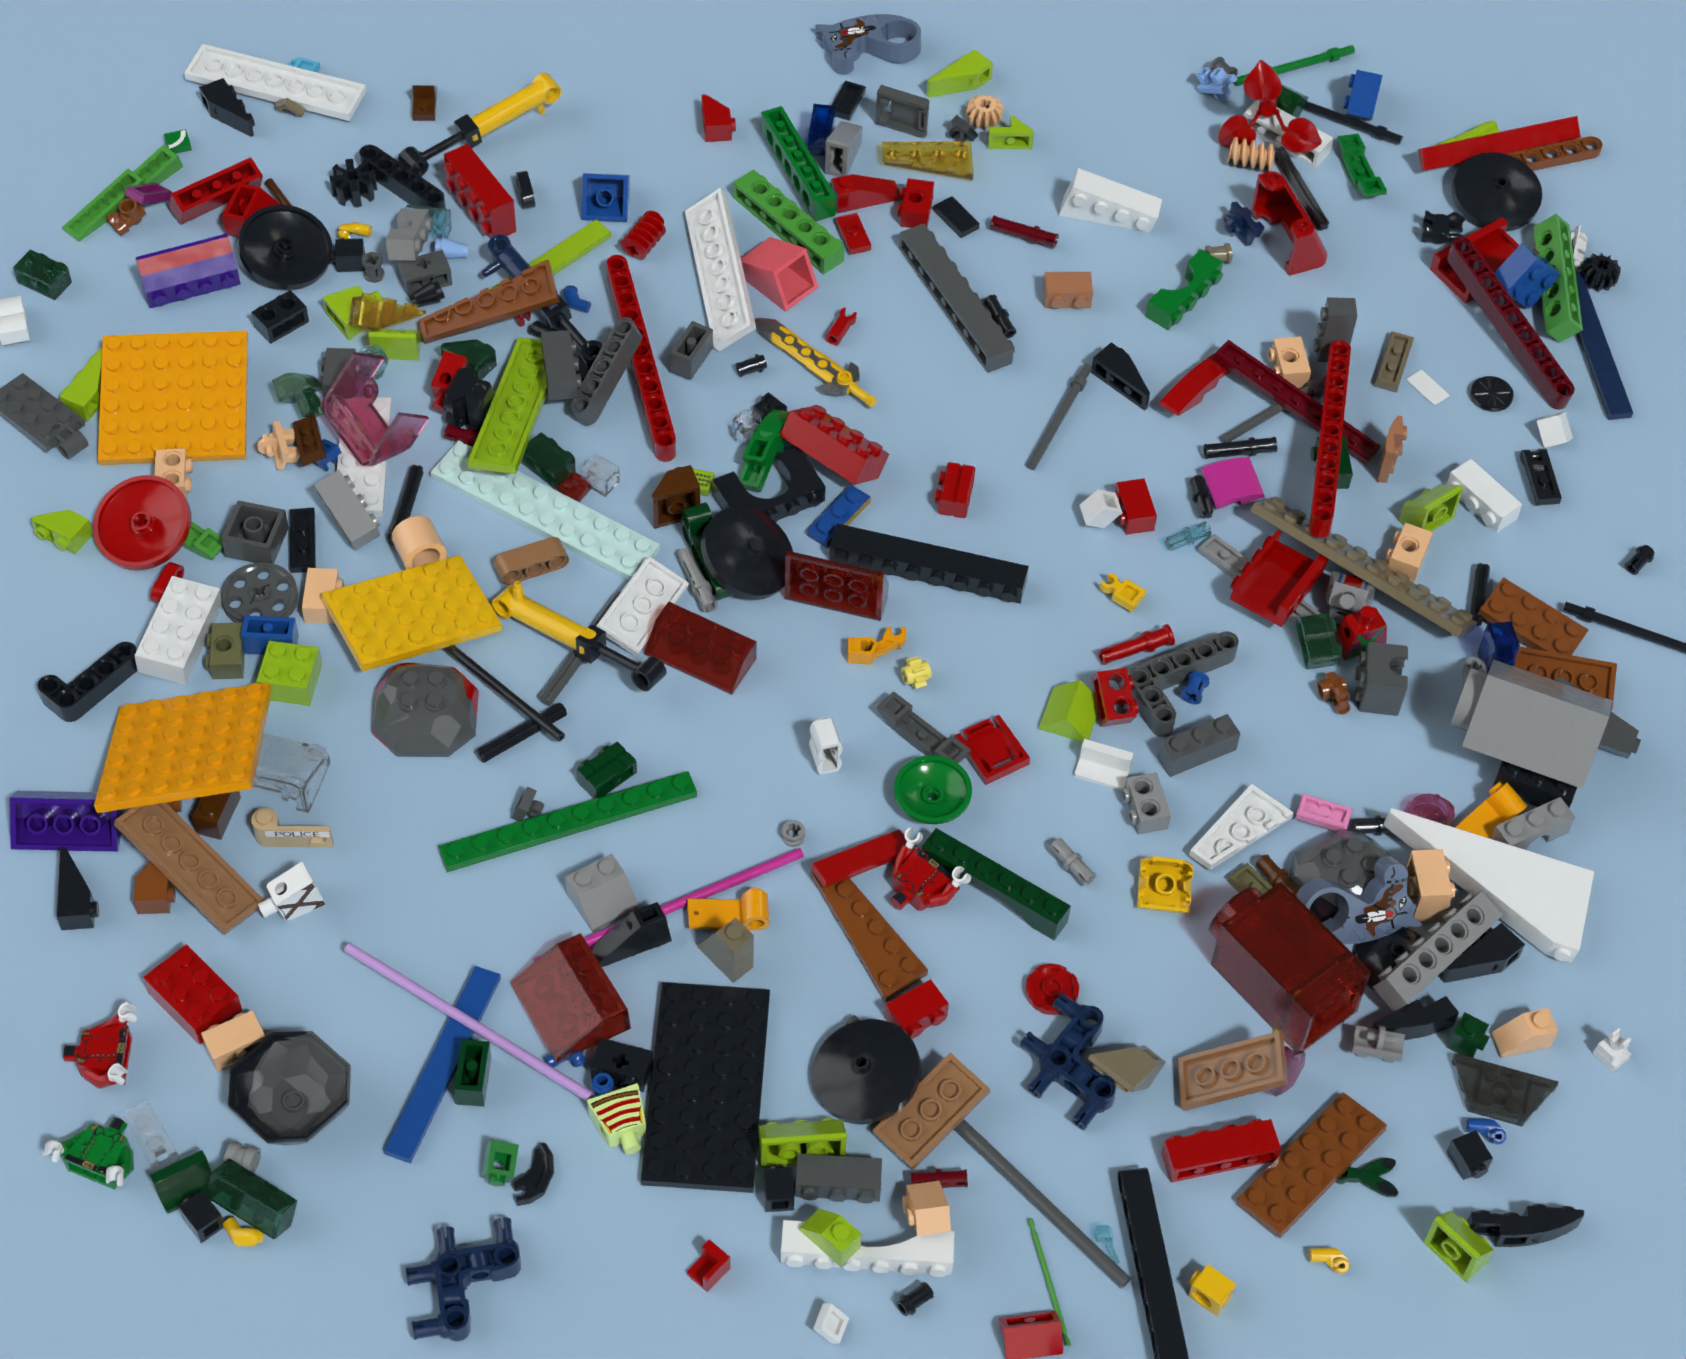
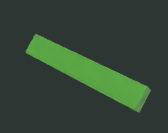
[62,145,183,242]

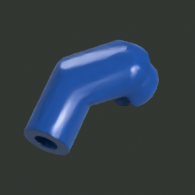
[563,285,591,313]
[543,1047,586,1068]

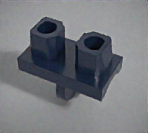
[1223,201,1264,246]

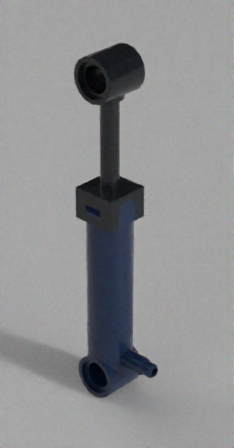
[482,234,603,366]

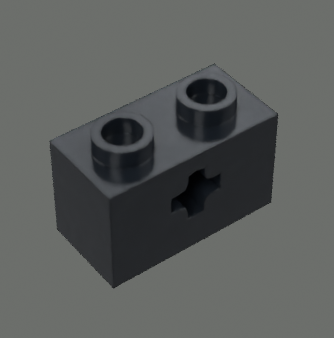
[590,1038,653,1093]

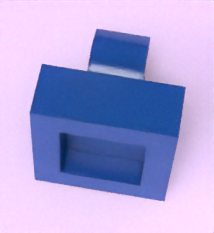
[315,439,342,471]

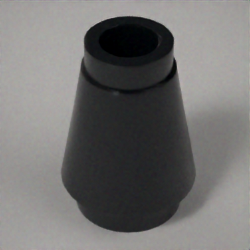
[409,281,445,309]

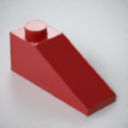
[831,174,901,214]

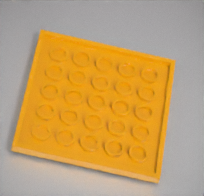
[98,330,248,465]
[94,682,272,813]

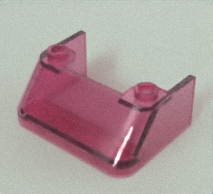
[322,352,429,467]

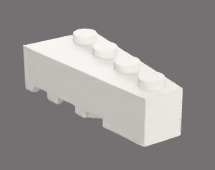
[1059,168,1162,233]

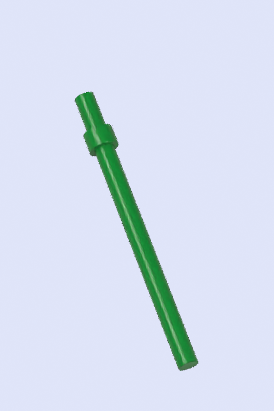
[1234,45,1355,86]

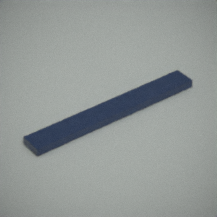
[1576,273,1633,420]

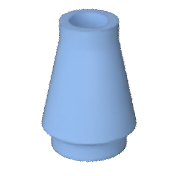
[434,236,468,259]

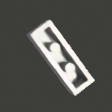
[1447,459,1522,533]

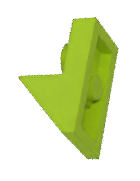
[988,115,1034,149]

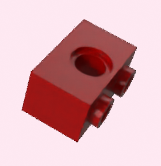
[897,178,934,228]

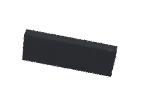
[290,508,316,573]

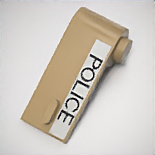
[251,808,334,847]

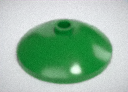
[894,755,972,824]

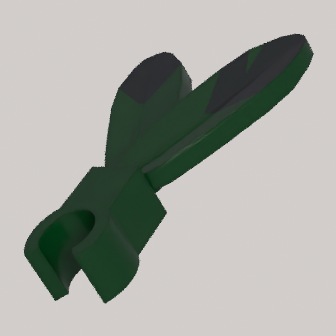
[1336,1158,1398,1197]

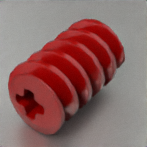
[620,210,666,260]

